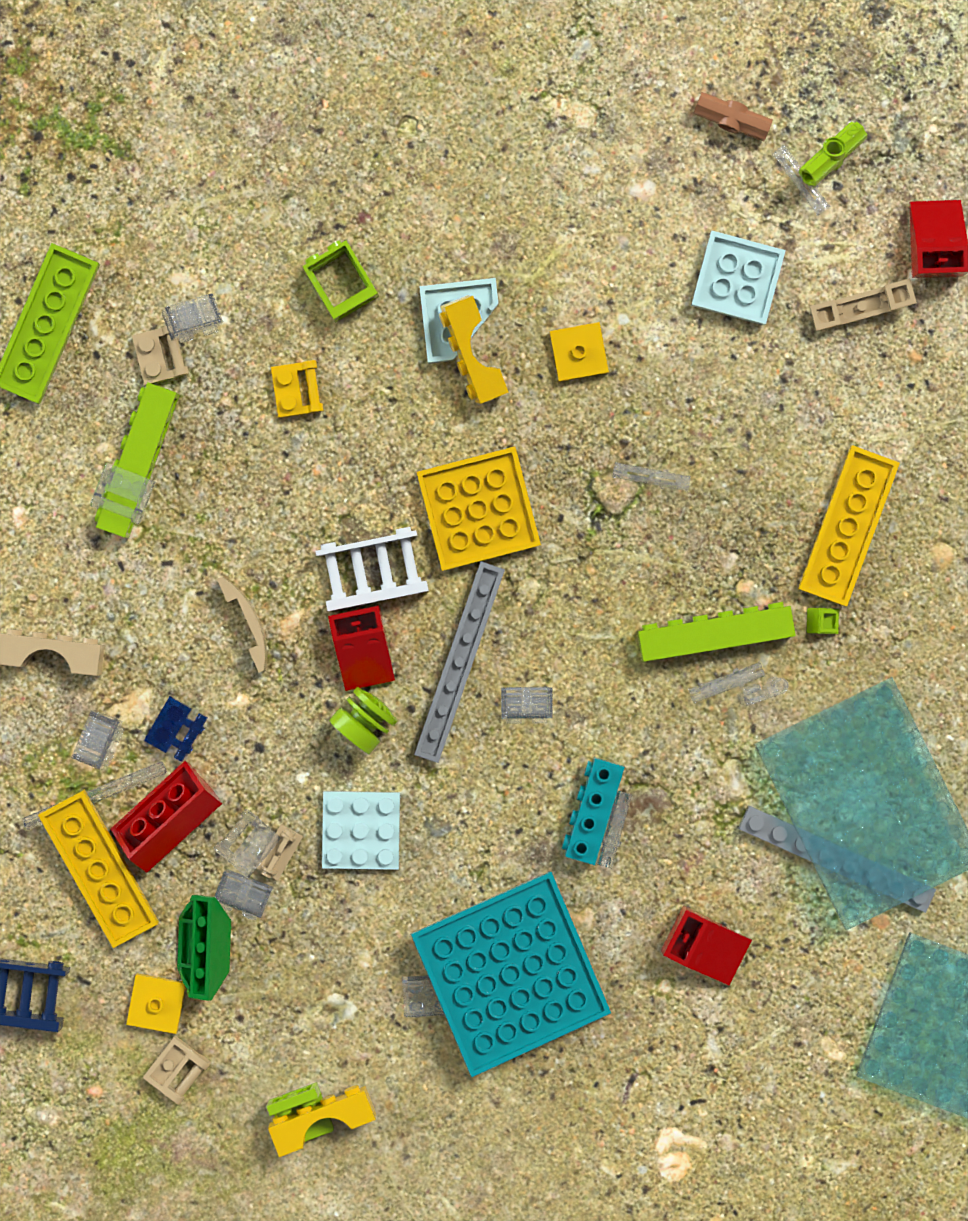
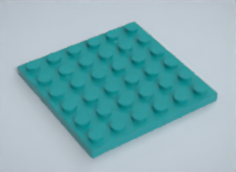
[410,871,611,1077]

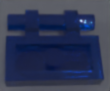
[144,696,208,762]

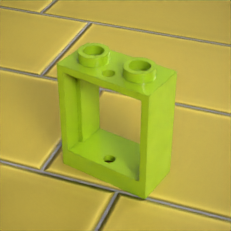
[302,240,379,323]

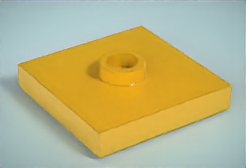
[549,322,609,382]
[126,973,186,1034]

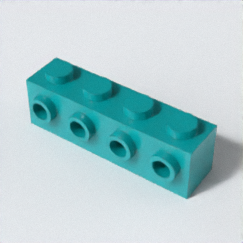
[561,757,625,865]

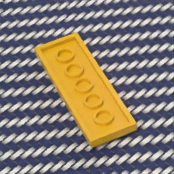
[798,445,900,607]
[38,789,159,948]

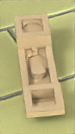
[810,278,917,331]
[217,577,268,673]

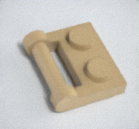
[132,324,189,386]
[143,1035,211,1104]

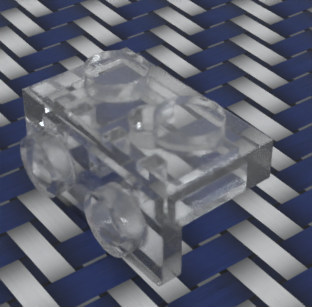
[402,975,445,1017]

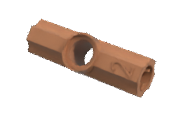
[693,92,773,142]

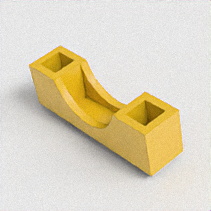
[439,295,509,404]
[268,1085,376,1157]

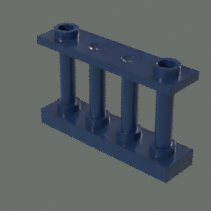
[0,958,70,1032]

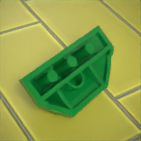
[177,894,231,1001]

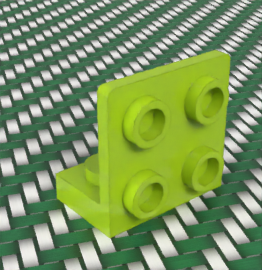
[266,1082,334,1142]

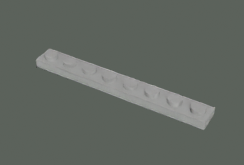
[414,561,505,763]
[738,805,936,913]

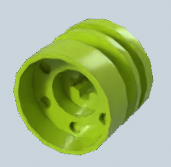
[329,687,398,755]

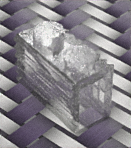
[162,293,223,343]
[501,687,553,724]
[72,710,124,770]
[214,869,274,920]

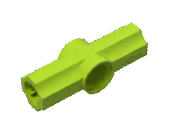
[799,122,868,186]

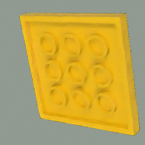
[417,446,541,571]

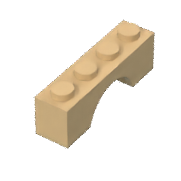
[0,629,105,676]

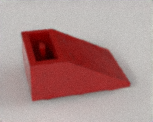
[909,200,968,278]
[328,606,395,691]
[661,905,752,986]

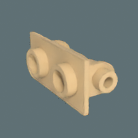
[256,824,303,881]

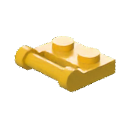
[271,360,324,418]

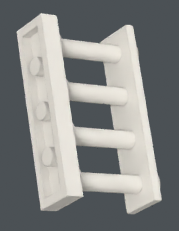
[315,527,429,611]

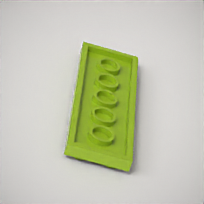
[0,243,100,404]

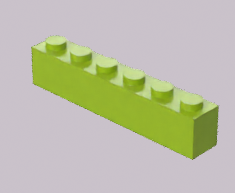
[95,382,180,538]
[637,602,796,662]

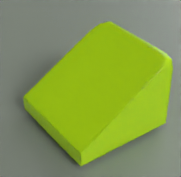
[807,608,839,634]

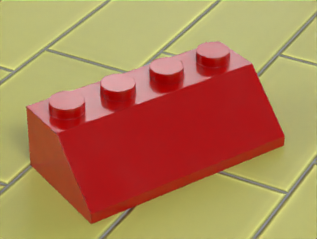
[111,760,222,873]

